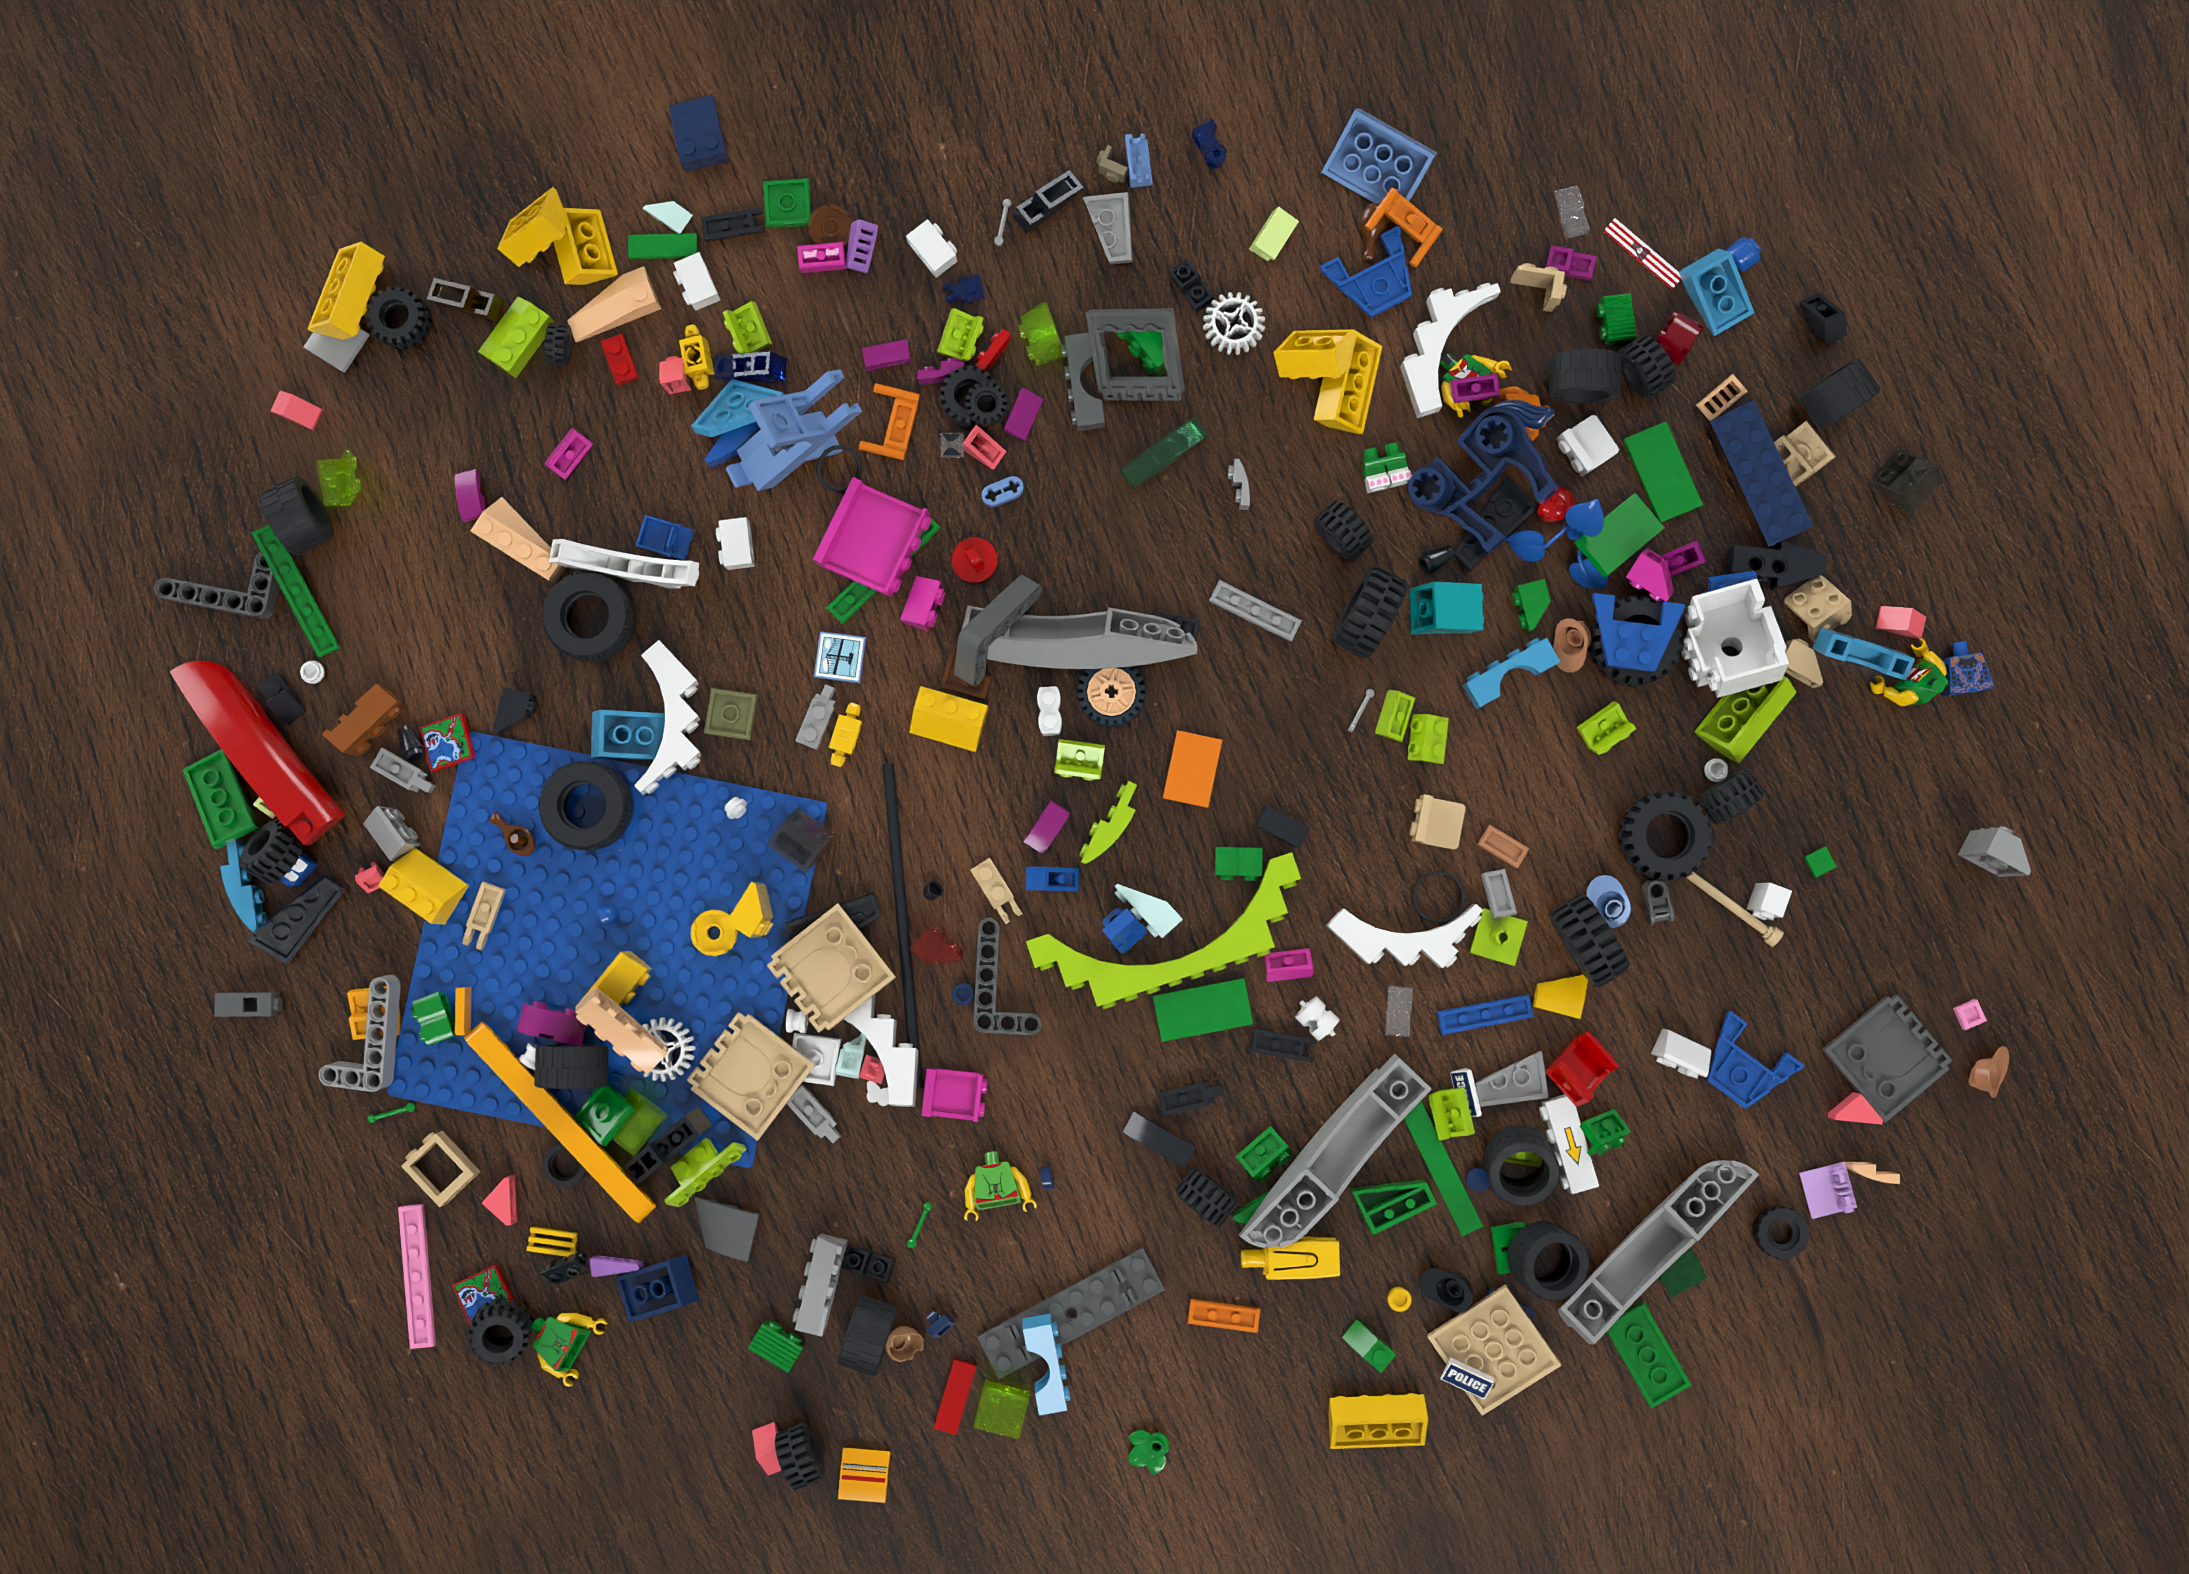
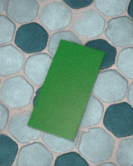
[1622,421,1703,523]
[1574,493,1665,578]
[182,749,259,850]
[1153,978,1253,1042]
[1606,1301,1692,1409]

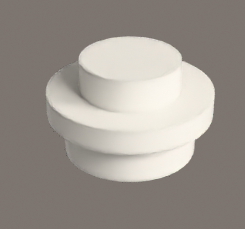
[300,661,325,684]
[1704,759,1728,782]
[725,797,747,819]

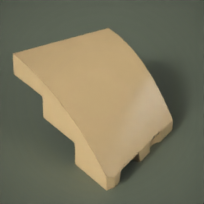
[1774,421,1836,487]

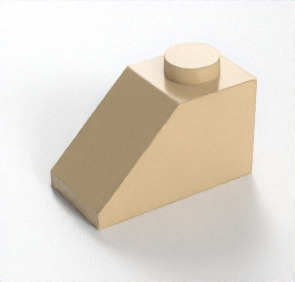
[1785,639,1823,688]

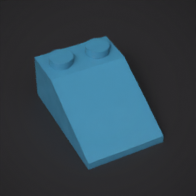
[1679,249,1754,336]
[591,710,665,760]

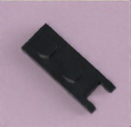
[701,208,766,242]
[1250,1028,1316,1063]

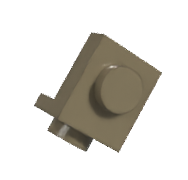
[1096,145,1128,183]

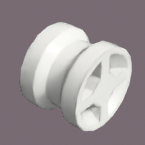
[786,1009,808,1033]
[519,1043,537,1070]

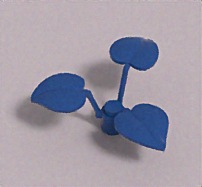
[1507,499,1608,589]

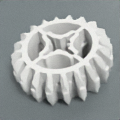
[1203,292,1265,355]
[642,1017,696,1082]

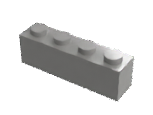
[793,1234,848,1337]

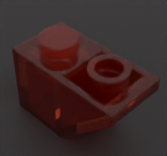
[910,927,964,964]

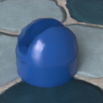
[597,906,617,926]

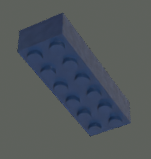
[1710,400,1814,547]

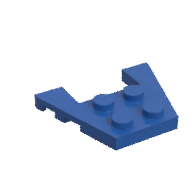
[1319,225,1412,318]
[1592,593,1685,672]
[1705,1011,1805,1109]

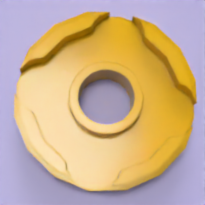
[690,910,738,956]

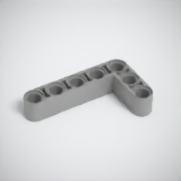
[319,974,401,1092]

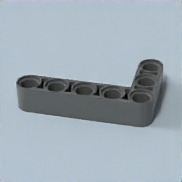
[154,551,280,619]
[954,575,1043,687]
[974,918,1042,1035]

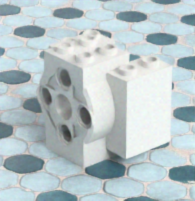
[1681,579,1789,698]

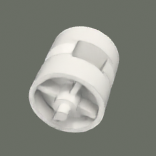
[1295,996,1340,1041]

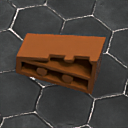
[322,683,404,756]

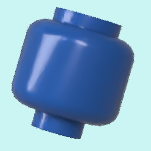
[1726,237,1762,272]

